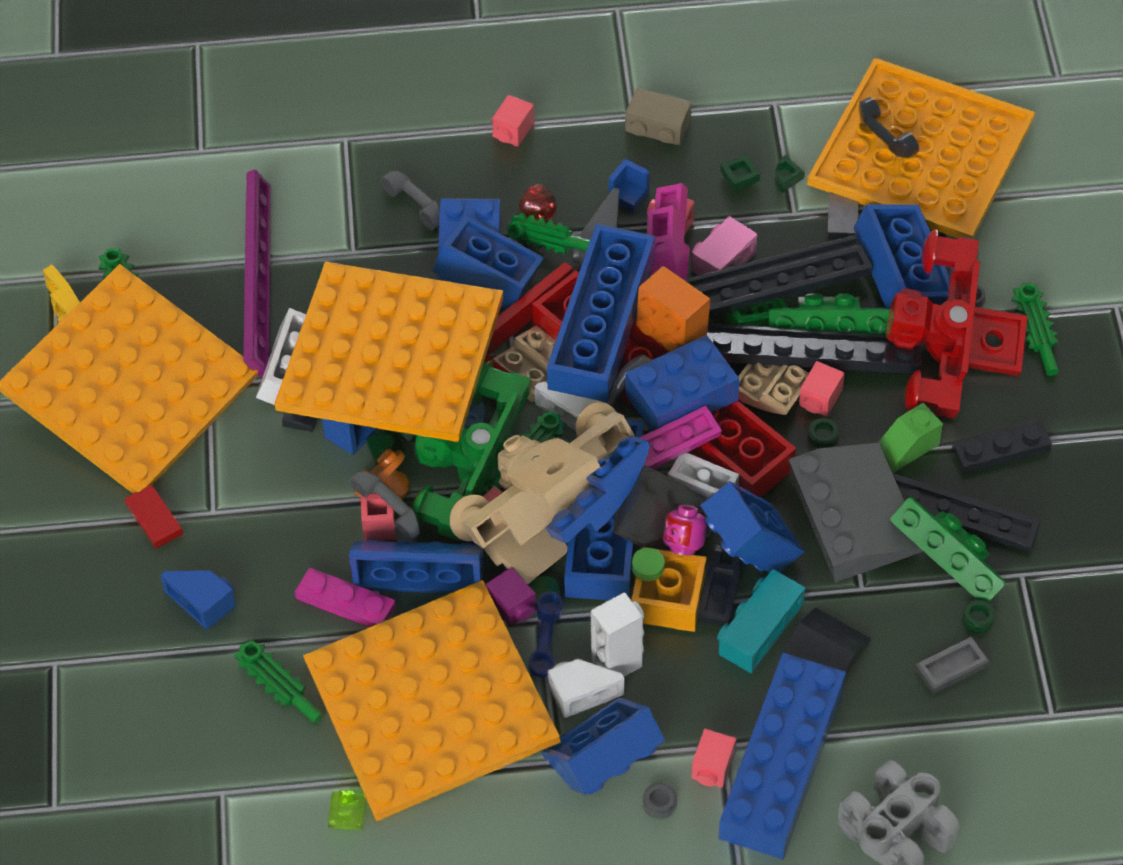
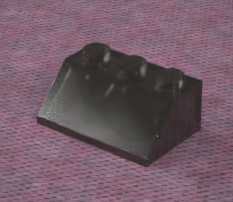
[613,465,713,556]

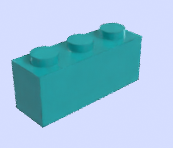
[717,569,805,674]

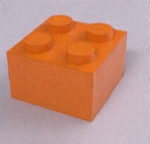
[636,266,710,352]

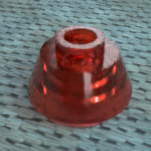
[519,183,557,221]

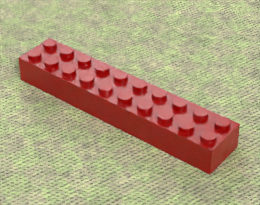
[532,270,796,498]

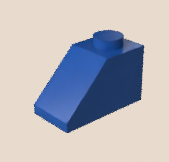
[160,570,236,630]

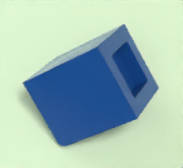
[609,159,649,212]

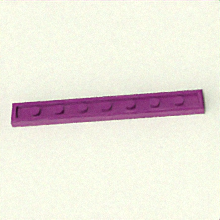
[243,169,271,377]

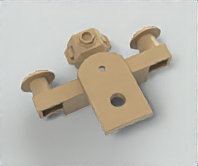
[449,402,635,548]

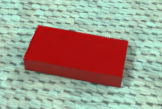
[124,484,183,549]

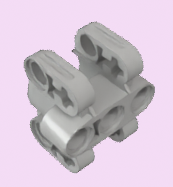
[838,760,960,865]

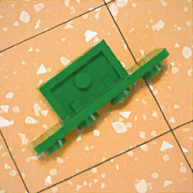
[769,293,889,334]
[890,497,1006,603]

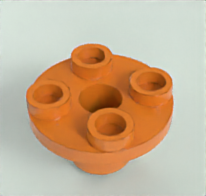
[353,448,410,500]

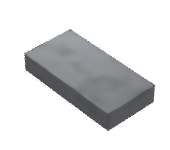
[828,192,858,237]
[915,637,989,694]

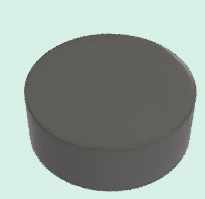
[643,783,676,819]

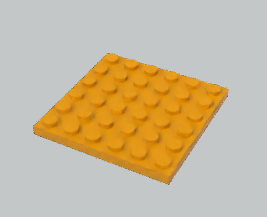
[807,57,1035,239]
[274,262,503,442]
[0,264,259,494]
[303,580,561,822]

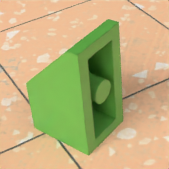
[878,403,943,473]

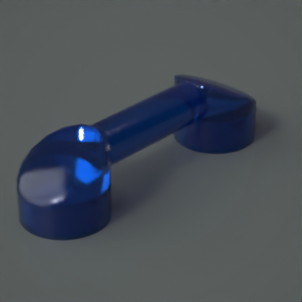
[528,591,563,677]

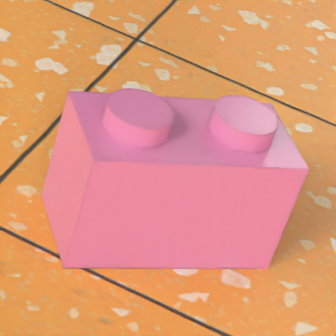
[691,216,757,275]

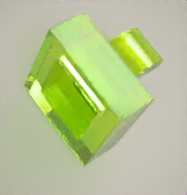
[328,790,366,830]

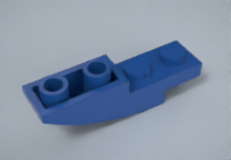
[545,436,650,544]

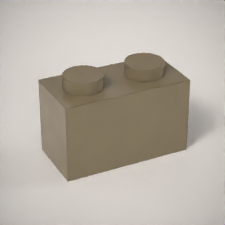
[625,88,691,146]

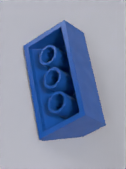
[853,204,949,309]
[349,539,484,594]

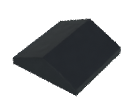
[781,607,871,676]

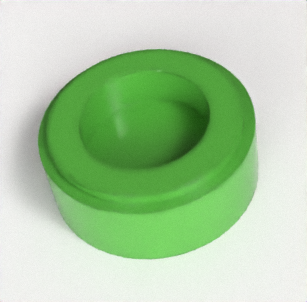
[632,548,665,581]

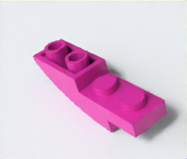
[647,183,690,280]

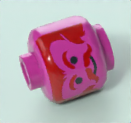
[663,505,707,555]

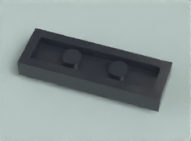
[952,419,1052,474]

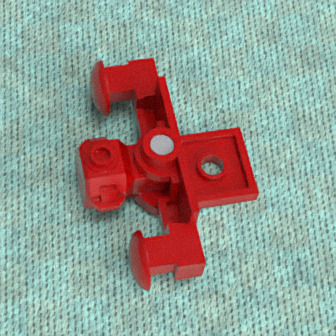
[886,229,1027,419]

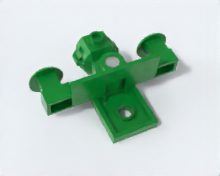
[412,361,531,541]

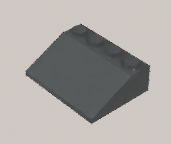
[789,443,924,583]

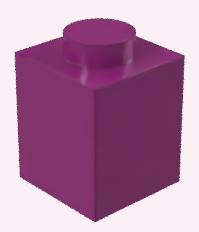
[486,567,536,627]

